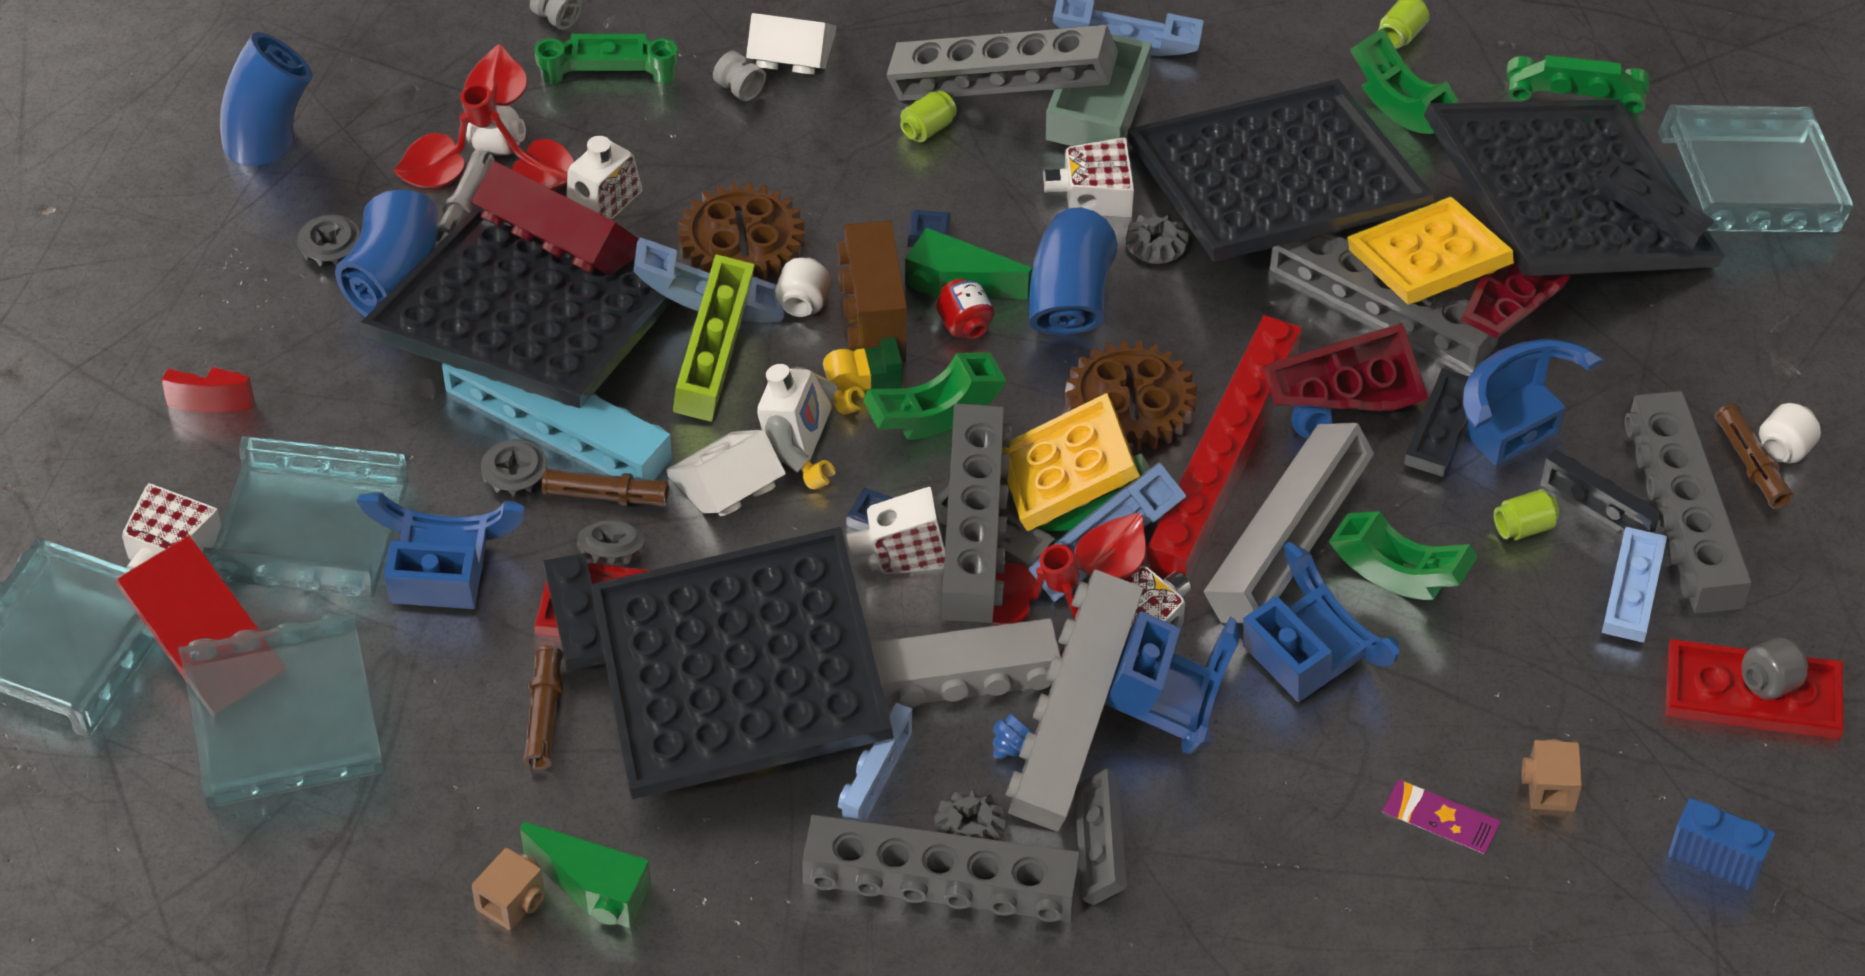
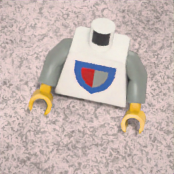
[757,364,865,489]

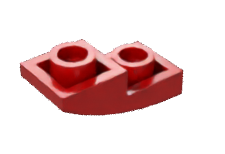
[161,367,255,413]

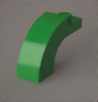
[1350,28,1460,134]
[863,353,1006,440]
[1329,511,1478,600]

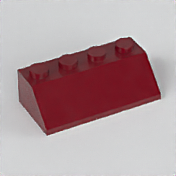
[471,161,639,275]

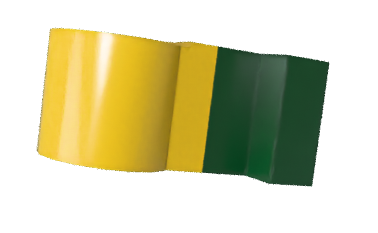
[823,337,902,394]

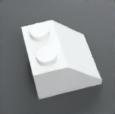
[746,13,836,75]
[665,430,786,516]

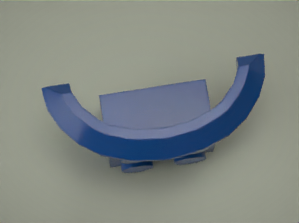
[1463,339,1604,466]
[357,492,524,609]
[1243,542,1399,703]
[1104,611,1239,755]

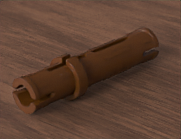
[1715,404,1794,509]
[542,468,670,507]
[523,645,563,770]

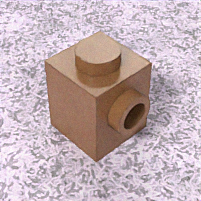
[1521,739,1582,811]
[471,847,545,931]

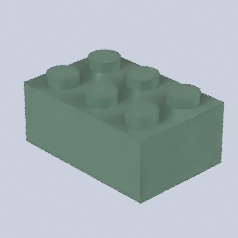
[1046,34,1152,146]

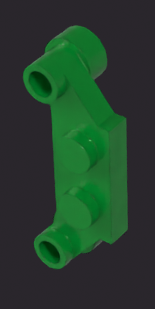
[534,34,678,84]
[1506,55,1650,114]

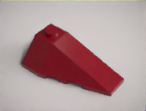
[1460,260,1570,338]
[1262,323,1429,411]

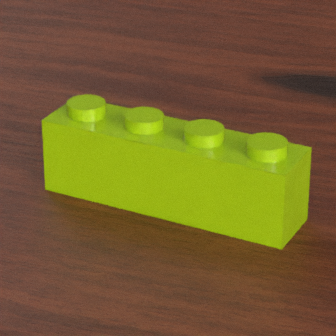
[673,254,754,422]

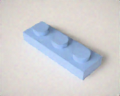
[1601,527,1667,643]
[838,703,912,822]

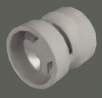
[530,0,582,30]
[713,50,766,102]

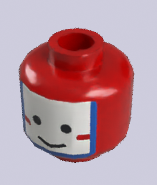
[936,279,995,339]

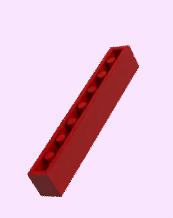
[1145,315,1302,581]

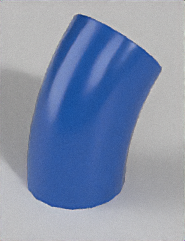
[220,32,313,166]
[335,189,438,317]
[1029,207,1118,335]

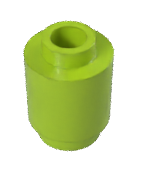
[1378,0,1430,49]
[900,91,957,142]
[1494,489,1560,540]

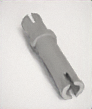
[436,150,495,242]

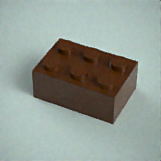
[837,220,907,362]

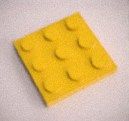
[1348,197,1514,305]
[1002,393,1140,531]

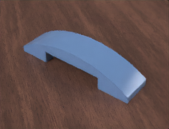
[1052,0,1204,56]
[634,237,784,323]
[1028,462,1186,602]

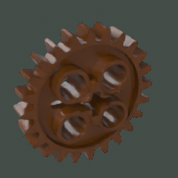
[678,182,805,281]
[1065,340,1197,452]

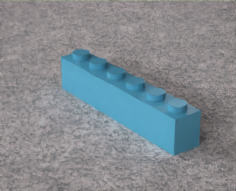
[442,363,672,480]

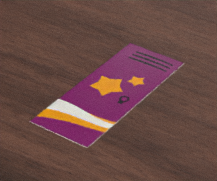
[1381,779,1501,854]

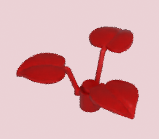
[393,44,574,191]
[991,513,1146,657]

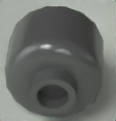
[1742,637,1808,700]

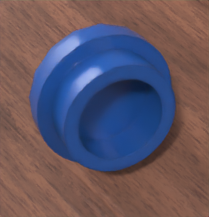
[1291,406,1332,438]
[992,713,1034,759]

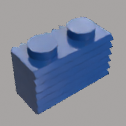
[1668,797,1776,891]

